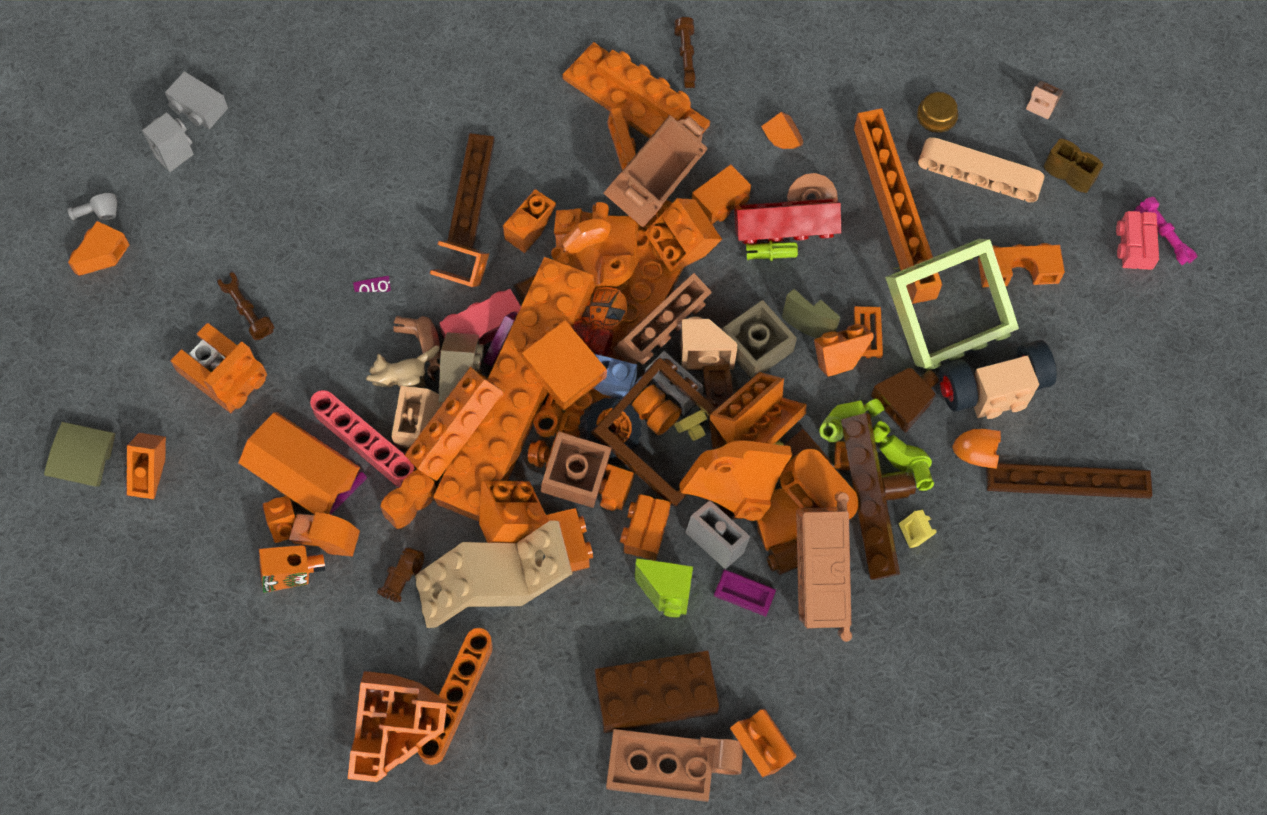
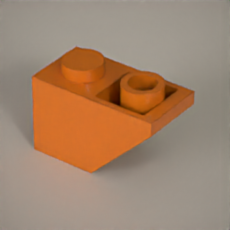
[503,189,556,253]
[68,221,130,276]
[814,324,874,377]

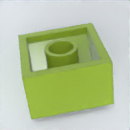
[635,558,693,617]

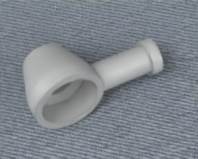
[68,193,117,221]

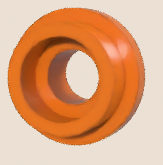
[528,440,550,468]

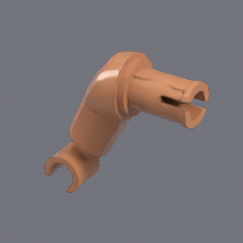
[394,316,441,381]

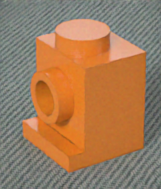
[598,464,634,511]

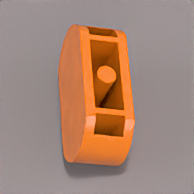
[779,449,858,519]

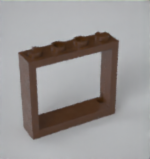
[591,358,728,506]

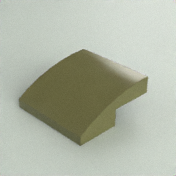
[782,289,840,338]
[44,422,116,487]

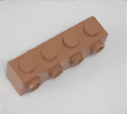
[613,273,712,365]

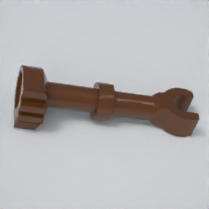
[674,17,695,89]
[217,272,275,340]

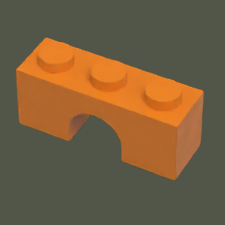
[978,243,1065,287]

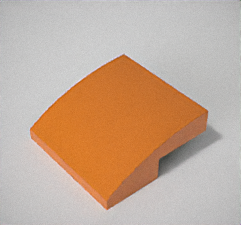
[756,488,800,551]

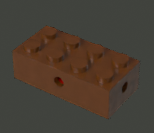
[595,651,719,733]

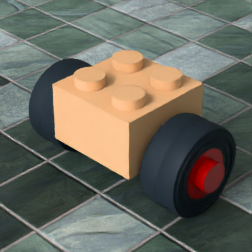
[939,340,1057,419]

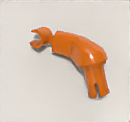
[551,202,611,265]

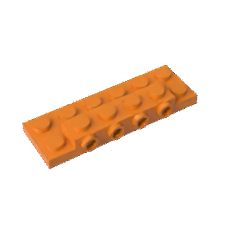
[563,42,710,139]

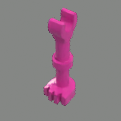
[1134,197,1198,265]

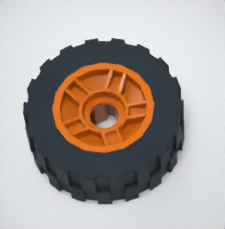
[578,397,642,460]

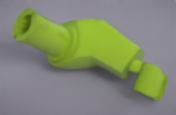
[819,399,885,442]
[873,421,934,491]

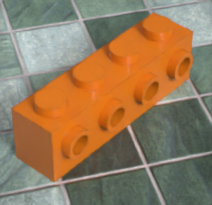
[405,367,503,481]

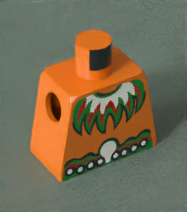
[259,545,325,593]

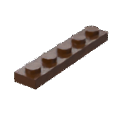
[447,133,495,249]

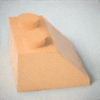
[680,317,737,370]

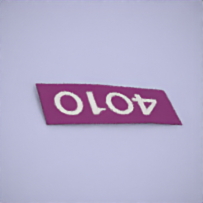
[353,276,391,292]

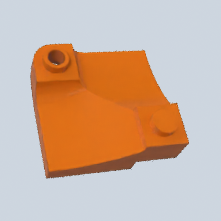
[554,208,639,289]
[679,441,792,521]

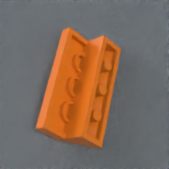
[710,372,807,444]
[238,412,360,515]

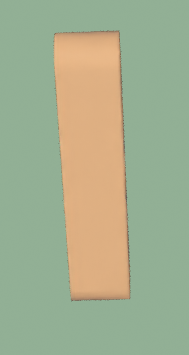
[918,138,1044,202]

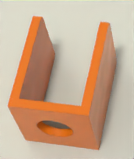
[430,241,489,287]

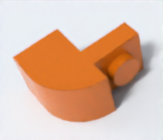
[289,512,360,557]

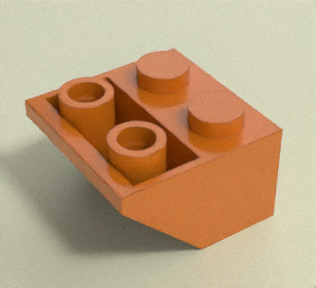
[645,198,722,272]
[479,481,549,543]

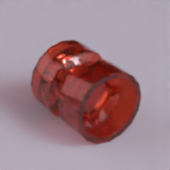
[572,319,614,357]

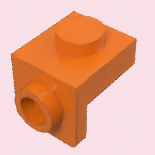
[263,496,296,543]

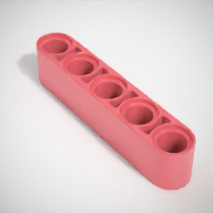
[310,390,415,488]

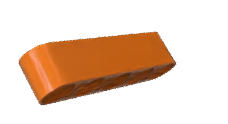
[418,628,493,765]

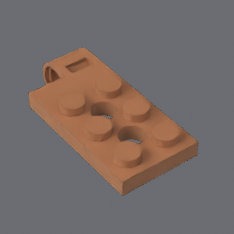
[606,729,744,802]

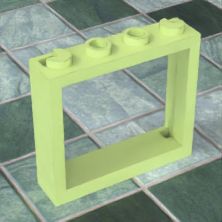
[885,239,1019,370]

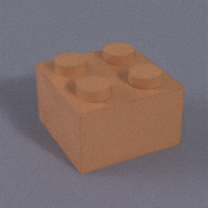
[541,432,612,508]

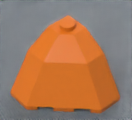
[348,671,447,782]

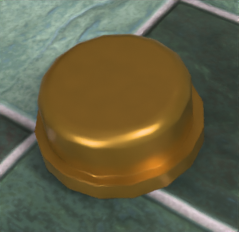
[917,92,958,133]

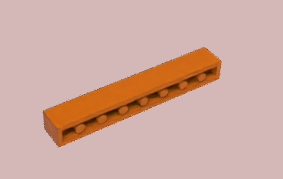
[854,108,942,304]

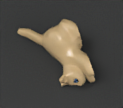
[366,345,440,388]

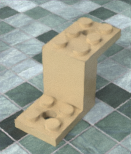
[415,521,572,628]

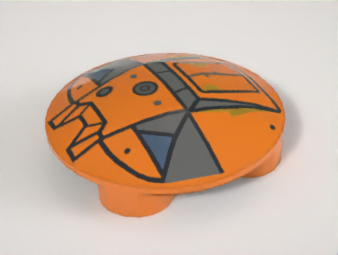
[579,287,628,334]

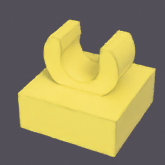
[674,410,707,441]
[898,510,936,548]

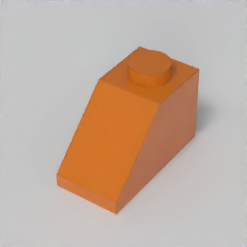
[127,433,166,499]

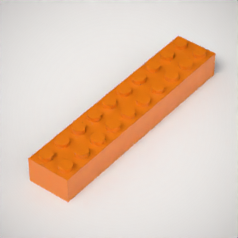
[433,257,595,522]

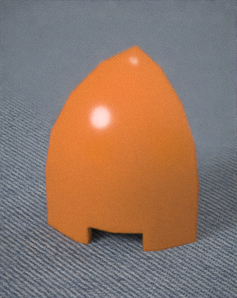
[761,112,803,149]
[952,429,1001,469]

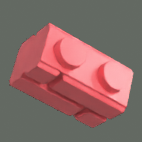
[1116,211,1159,270]

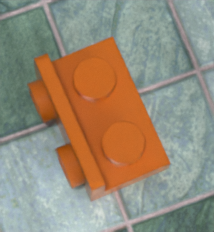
[730,709,796,777]

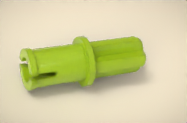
[746,240,798,261]

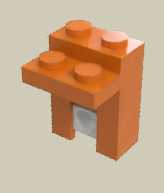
[170,323,267,413]

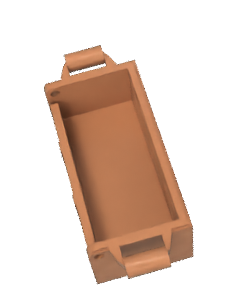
[604,115,707,227]
[796,491,852,642]

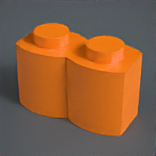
[380,470,437,529]

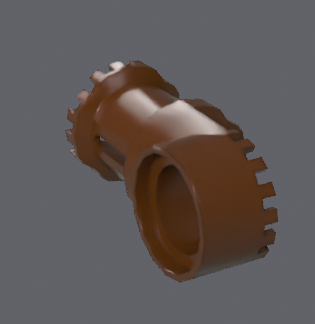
[377,547,424,603]

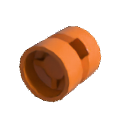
[632,384,682,435]

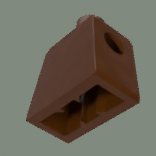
[871,368,939,433]

